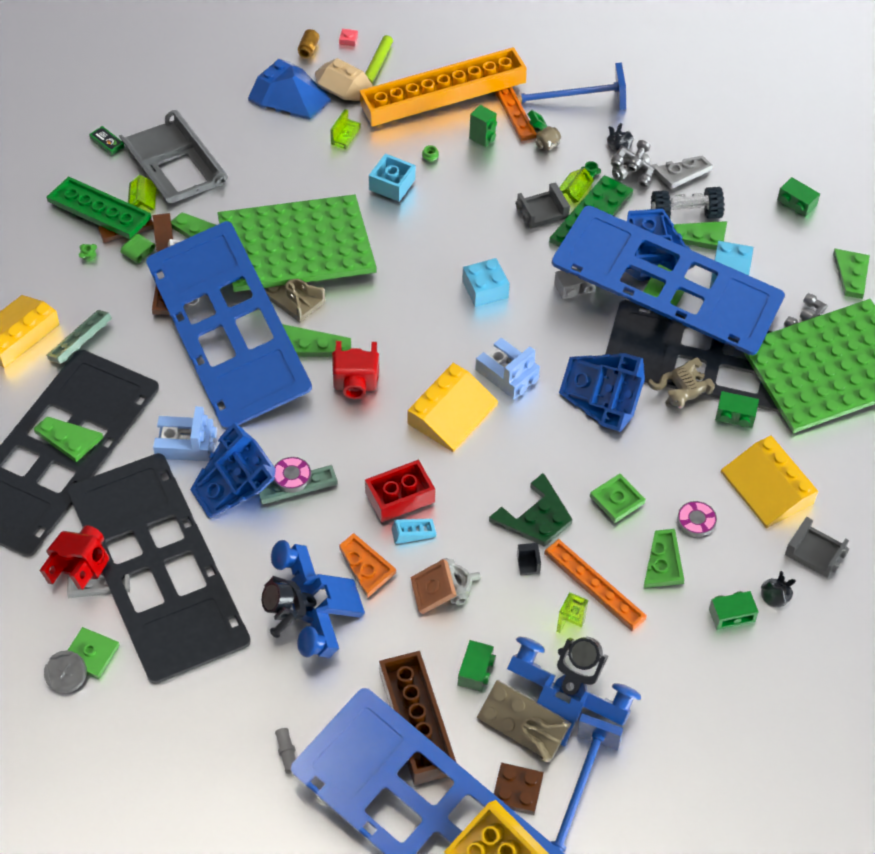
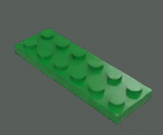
[549,175,634,247]
[46,176,152,239]

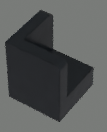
[517,543,541,575]

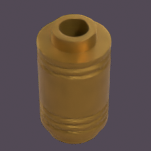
[297,29,320,58]

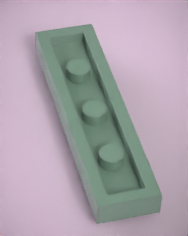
[46,310,112,364]
[258,465,338,504]

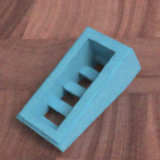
[391,519,437,544]

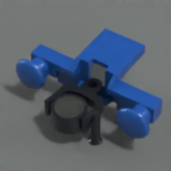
[507,636,641,747]

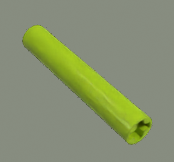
[365,35,393,84]

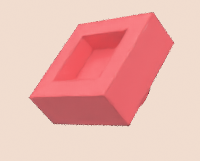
[339,29,358,46]

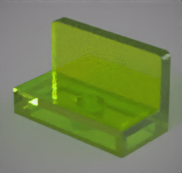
[330,109,361,149]
[559,167,594,203]
[128,175,156,211]
[556,592,589,633]

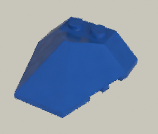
[248,59,331,120]
[625,209,695,281]
[559,353,645,432]
[190,422,276,518]

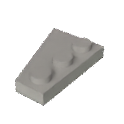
[652,156,713,189]

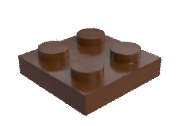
[494,762,544,815]

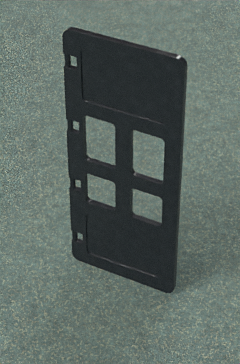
[605,300,780,413]
[0,350,159,557]
[68,453,251,683]

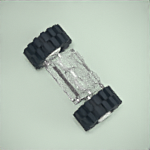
[651,187,725,219]

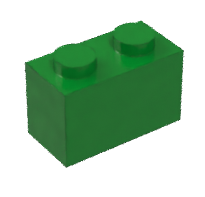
[469,105,497,147]
[777,177,820,217]
[715,391,759,428]
[709,591,759,630]
[457,640,496,692]

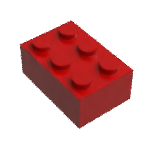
[365,459,435,523]

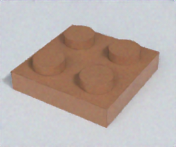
[410,559,457,614]

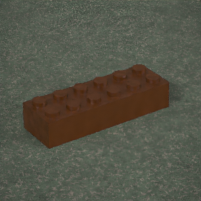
[379,651,457,786]

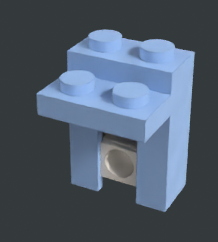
[475,338,540,399]
[153,406,217,461]

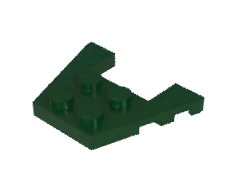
[489,473,573,547]

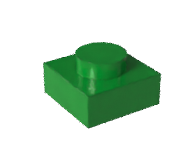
[527,110,547,130]

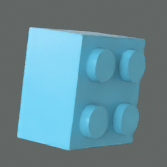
[369,154,416,202]
[462,258,510,307]

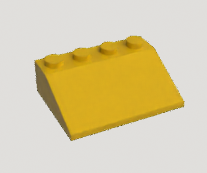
[0,295,60,368]
[407,363,498,452]
[721,435,818,528]
[444,800,549,854]

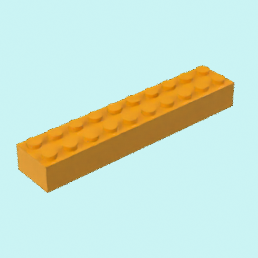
[359,47,527,127]

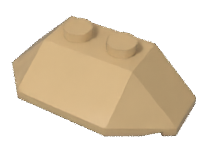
[315,58,373,101]

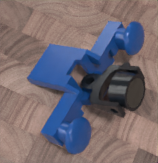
[261,540,365,658]

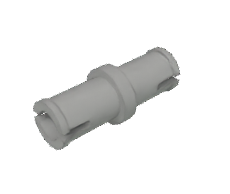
[275,728,296,774]

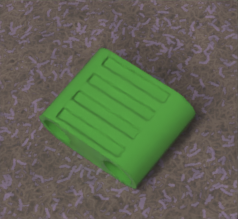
[120,234,156,263]

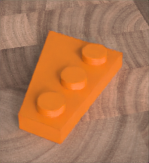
[339,533,396,598]

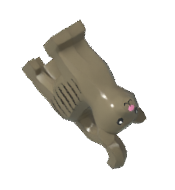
[648,358,715,409]

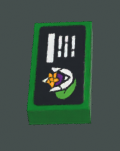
[89,126,125,155]

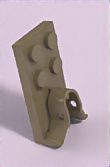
[264,279,325,322]
[477,680,572,762]

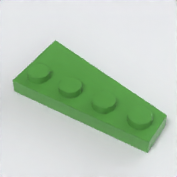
[282,324,351,357]

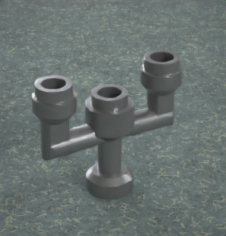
[610,140,655,187]
[784,293,828,327]

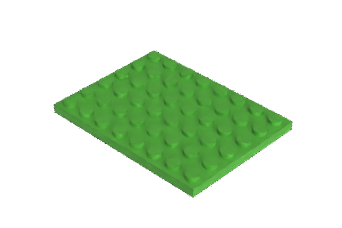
[217,194,377,292]
[743,299,875,433]

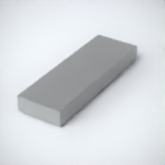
[67,574,130,598]

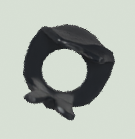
[607,123,634,152]
[761,571,796,607]

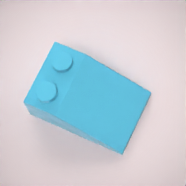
[710,241,754,288]

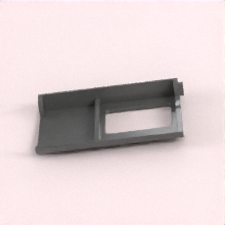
[119,110,228,203]

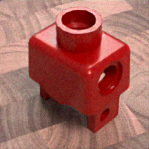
[332,341,380,399]
[39,525,109,590]

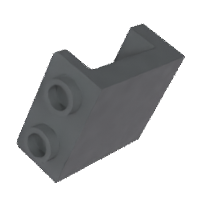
[515,182,570,229]
[785,516,850,578]

